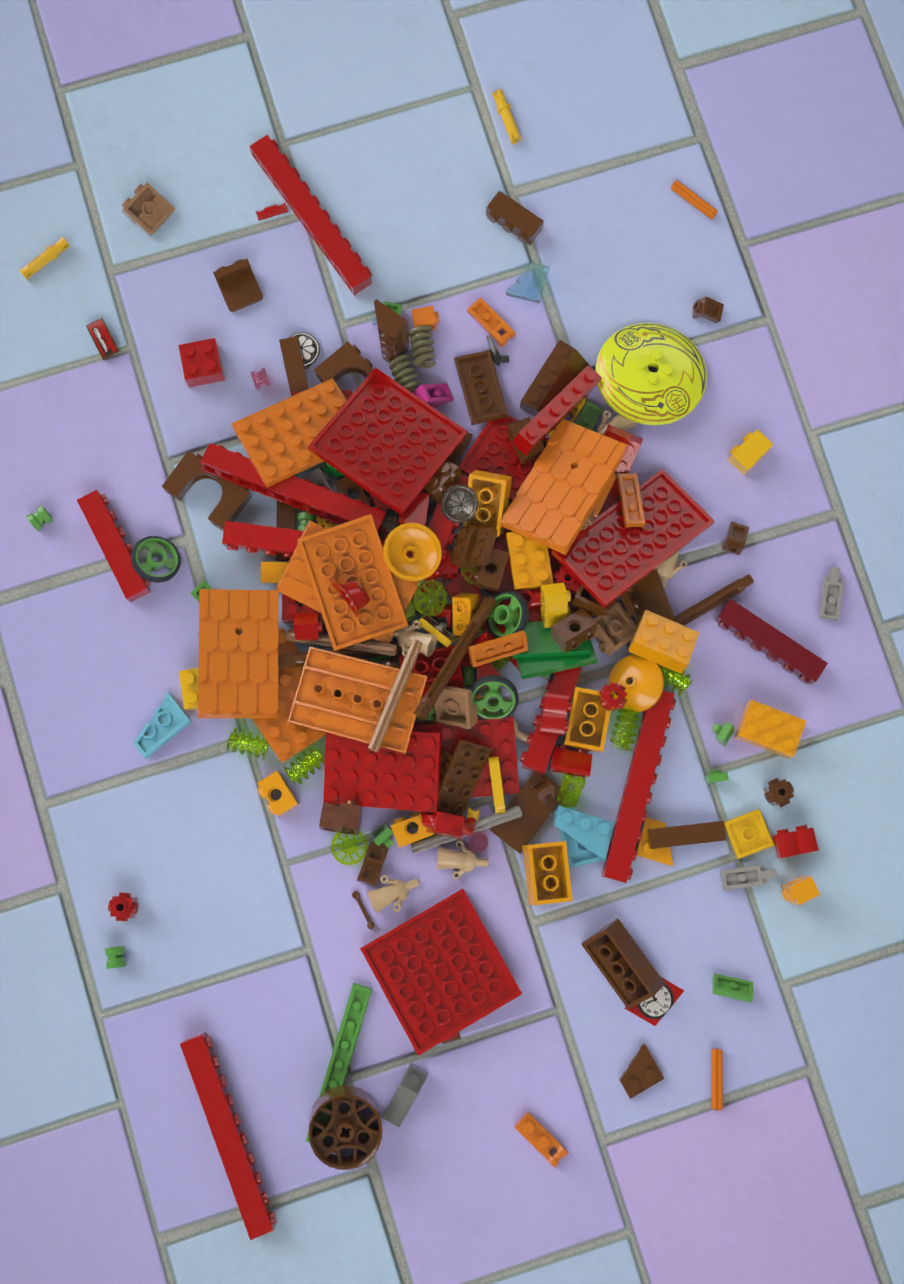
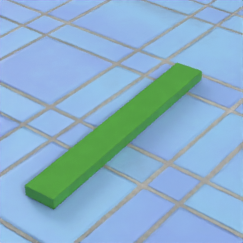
[306,983,373,1143]

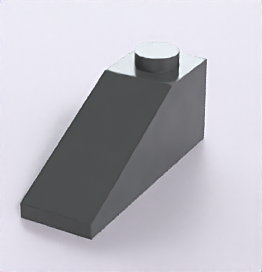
[382,1063,428,1127]

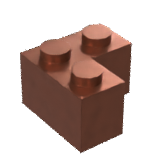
[319,801,363,836]

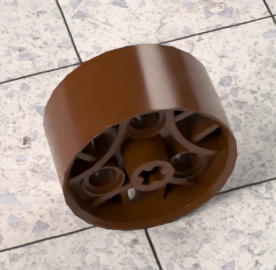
[308,1085,383,1170]

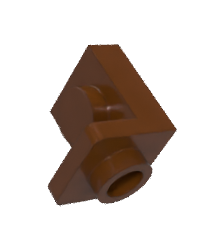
[692,296,724,323]
[722,521,749,555]

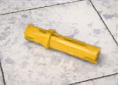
[492,89,522,144]
[19,237,71,280]

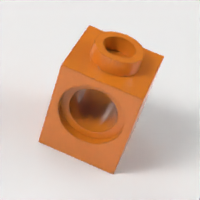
[411,306,440,331]

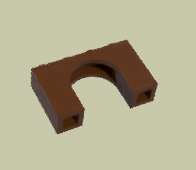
[314,341,374,383]
[161,450,252,532]

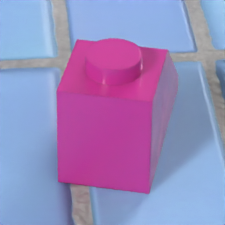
[412,383,454,408]

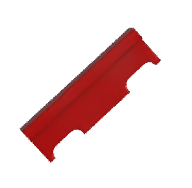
[256,202,288,221]

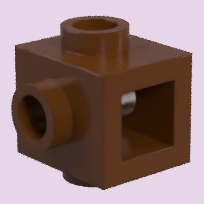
[763,778,795,807]

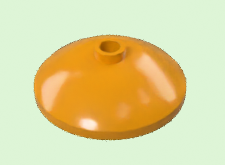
[383,523,442,582]
[608,655,664,712]

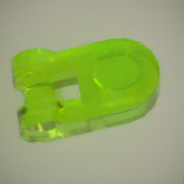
[558,773,586,809]

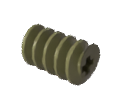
[409,326,436,368]
[389,355,421,392]

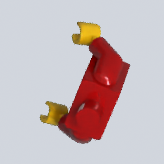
[421,807,480,840]

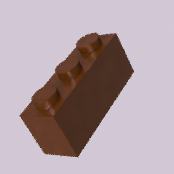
[486,191,544,246]

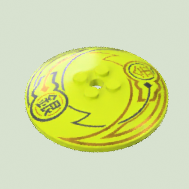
[595,323,707,425]

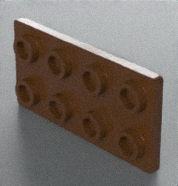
[621,568,676,625]
[439,739,492,816]

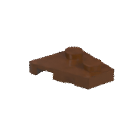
[619,1043,665,1099]

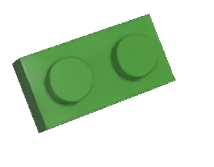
[712,973,753,1002]

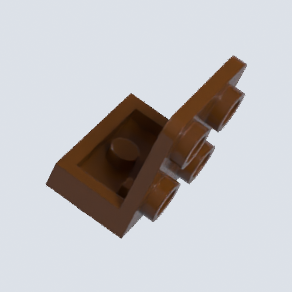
[213,258,263,312]

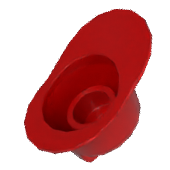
[330,578,370,617]

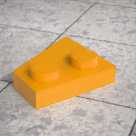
[637,817,673,866]

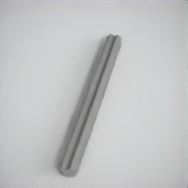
[411,806,523,854]

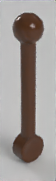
[352,891,375,929]

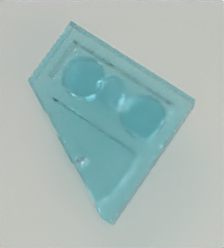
[506,263,550,303]

